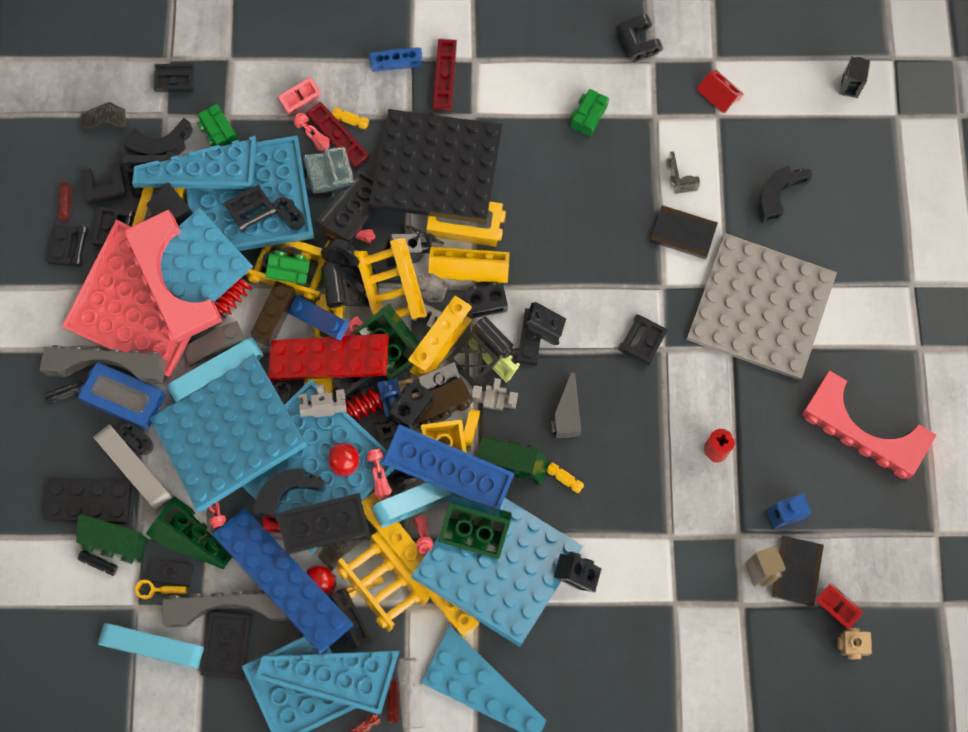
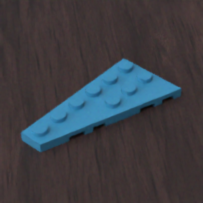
[132,136,256,189]
[421,625,546,732]
[256,651,399,715]

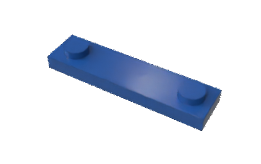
[287,295,350,341]

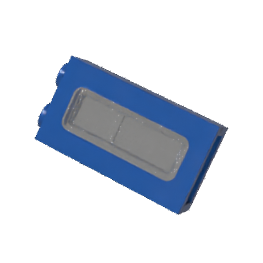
[78,362,166,432]

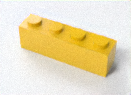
[428,247,510,284]

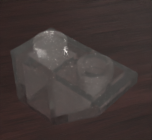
[416,273,449,302]

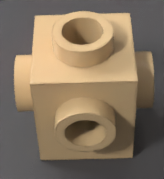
[837,628,872,660]

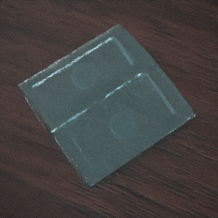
[304,147,354,194]

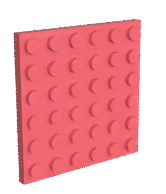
[62,220,191,378]

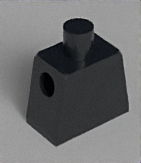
[143,182,193,226]
[384,234,432,267]

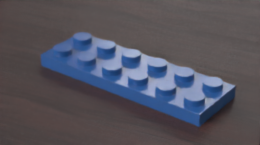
[383,425,515,509]

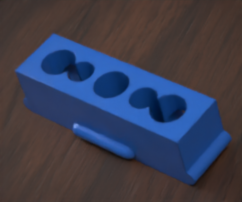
[369,47,423,72]

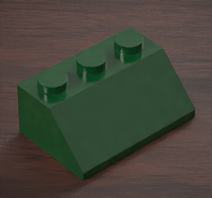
[353,303,420,379]
[438,495,512,559]
[76,514,148,564]

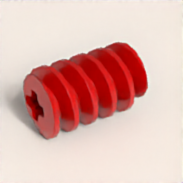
[214,278,253,319]
[345,389,384,421]
[704,429,735,463]

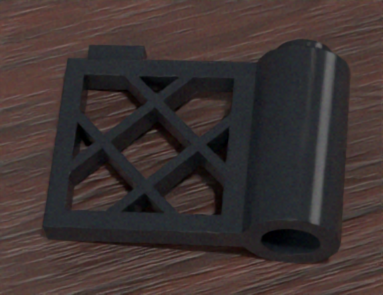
[321,261,379,308]
[446,316,514,388]

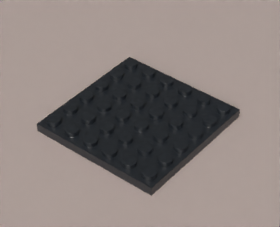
[369,109,502,224]

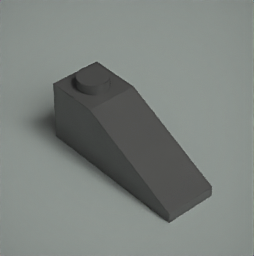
[184,321,245,366]
[551,373,581,438]

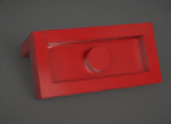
[697,70,744,113]

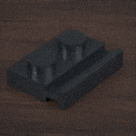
[154,63,194,92]
[524,302,566,346]

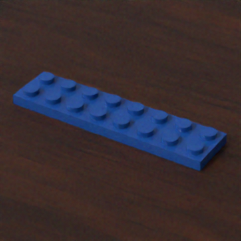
[212,508,353,654]

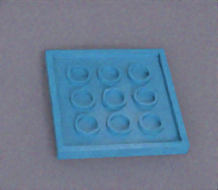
[161,208,253,303]
[242,637,356,732]

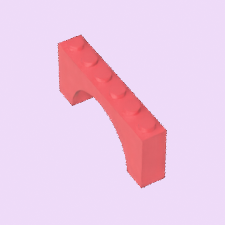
[124,210,223,342]
[802,371,937,479]

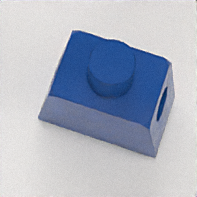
[765,494,811,530]

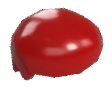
[328,442,359,477]
[305,565,337,595]

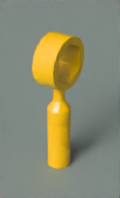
[135,580,187,600]

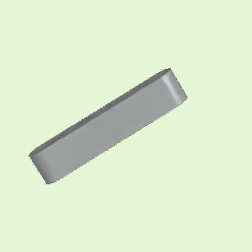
[93,424,172,511]

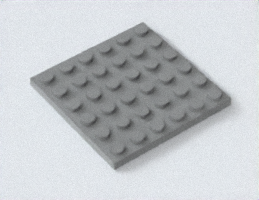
[686,233,837,380]

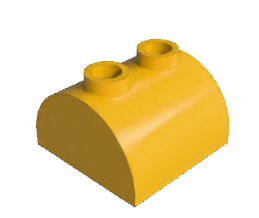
[421,420,467,453]

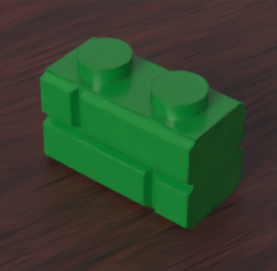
[569,89,609,137]
[197,104,238,147]
[265,250,310,285]

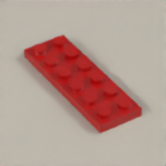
[268,334,389,381]

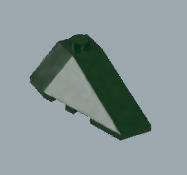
[146,496,232,570]

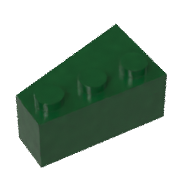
[476,437,550,486]

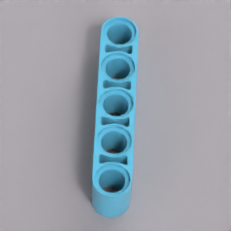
[167,338,264,403]
[371,482,459,528]
[98,623,204,669]

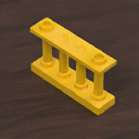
[355,238,427,319]
[245,241,326,302]
[408,296,472,378]
[337,532,431,632]

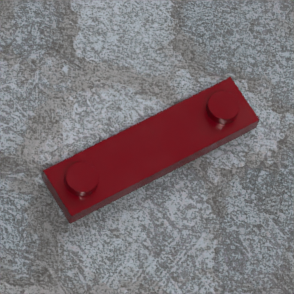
[432,39,457,111]
[306,101,370,169]

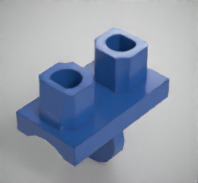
[377,378,406,418]

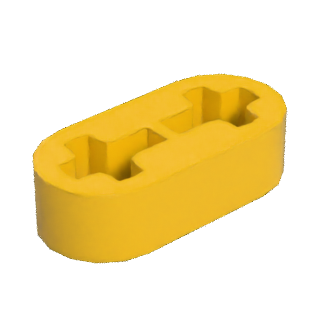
[464,408,480,447]

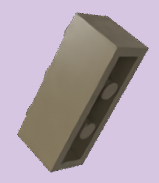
[745,545,786,588]

